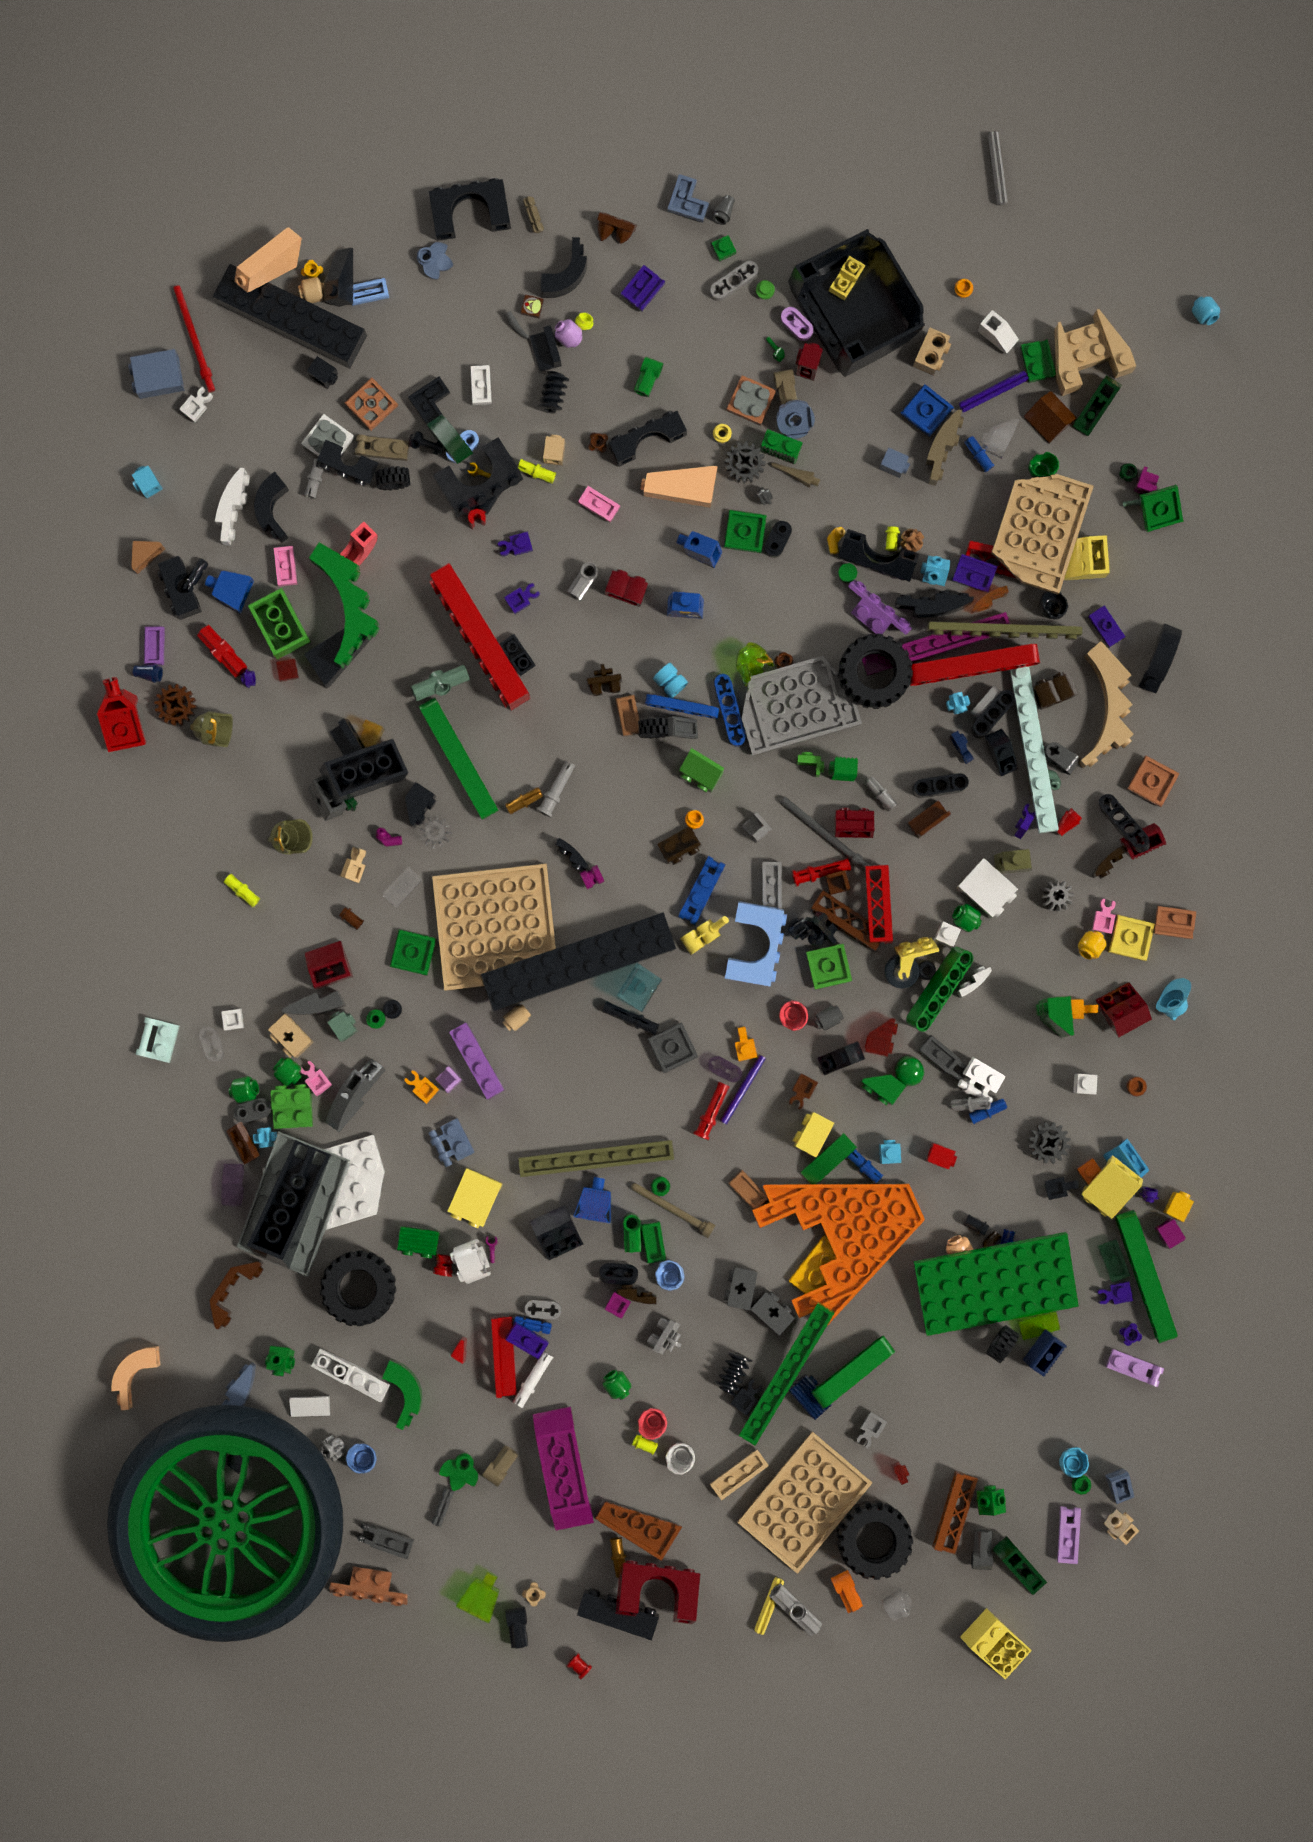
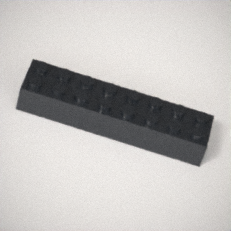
[212,264,367,369]

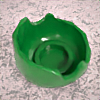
[1028,452,1059,478]
[894,1056,924,1086]

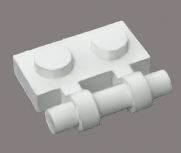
[957,1057,1006,1103]

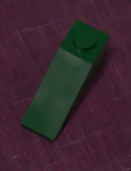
[1073,375,1122,436]
[993,1536,1047,1595]

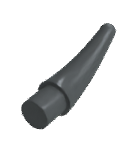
[504,311,529,339]

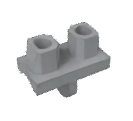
[647,1318,682,1355]

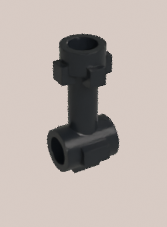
[409,431,444,455]

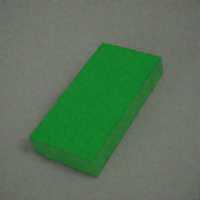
[641,1222,666,1263]

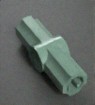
[410,665,470,701]

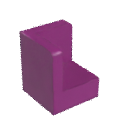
[1134,466,1159,494]
[1154,1218,1186,1249]
[605,1291,631,1319]

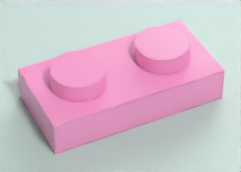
[578,486,620,523]
[274,546,298,587]

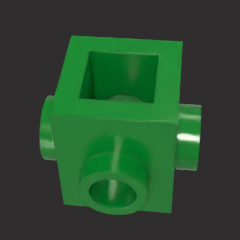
[265,1346,295,1377]
[976,1485,1006,1516]

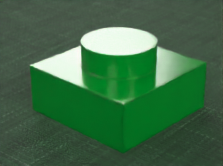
[711,235,737,262]

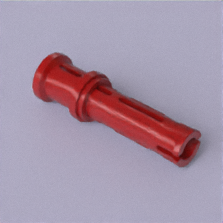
[792,858,851,887]
[693,1082,729,1141]

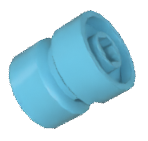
[653,663,689,698]

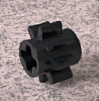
[787,917,810,940]

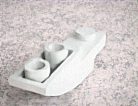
[215,468,250,546]
[311,1349,390,1402]

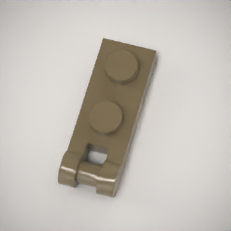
[354,435,409,461]

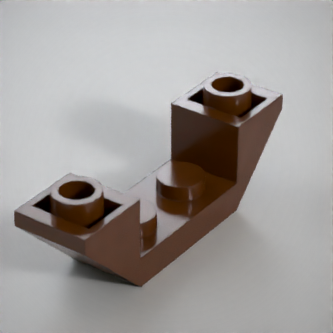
[209,1261,264,1330]

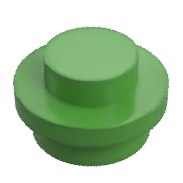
[756,280,775,300]

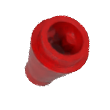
[1057,808,1082,836]

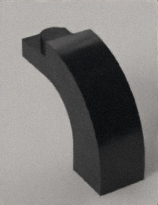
[541,237,587,298]
[254,472,289,543]
[1138,623,1182,694]

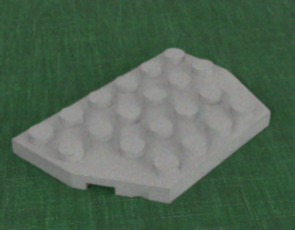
[741,656,862,756]

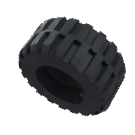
[838,633,913,709]
[320,1250,396,1327]
[837,1500,913,1580]

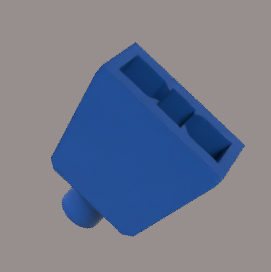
[205,571,254,614]

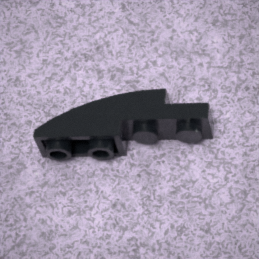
[895,591,974,618]

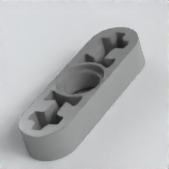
[710,261,758,301]

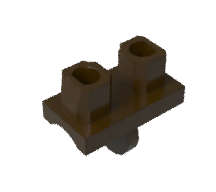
[587,664,622,696]

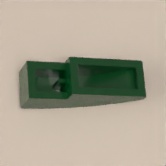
[427,414,473,464]

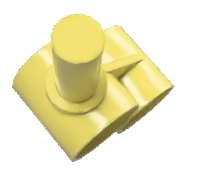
[680,916,729,955]

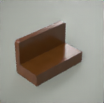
[907,800,951,839]

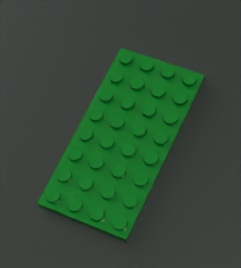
[913,1232,1079,1336]

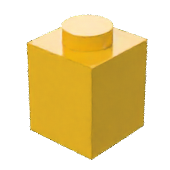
[1163,1191,1194,1222]

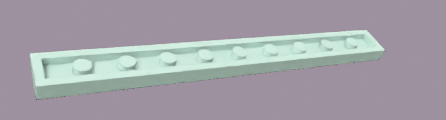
[1007,645,1059,834]

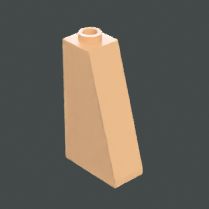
[234,227,302,293]
[641,466,717,508]

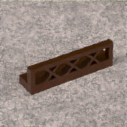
[810,890,884,952]

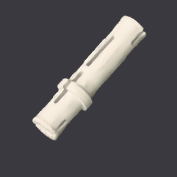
[512,1352,554,1408]

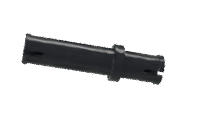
[602,1001,659,1035]

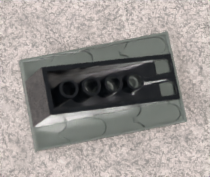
[237,1131,350,1277]

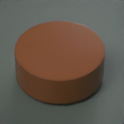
[1126,1077,1147,1096]

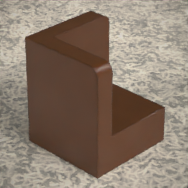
[825,870,850,895]

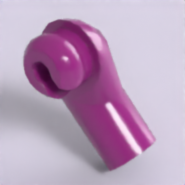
[376,827,403,847]

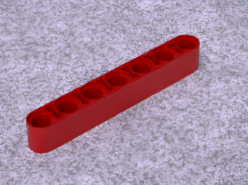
[910,644,1040,686]

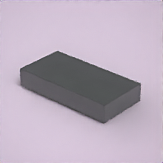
[667,716,698,739]

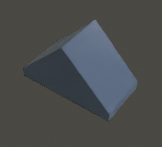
[1105,1468,1134,1504]

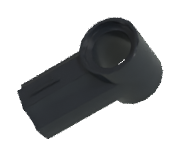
[505,1607,528,1649]

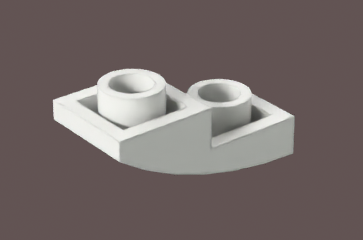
[957,966,992,998]

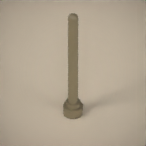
[631,1183,716,1238]

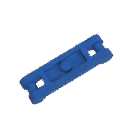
[678,856,726,925]

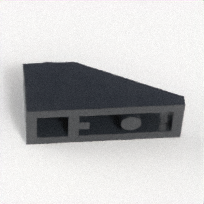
[324,247,353,307]

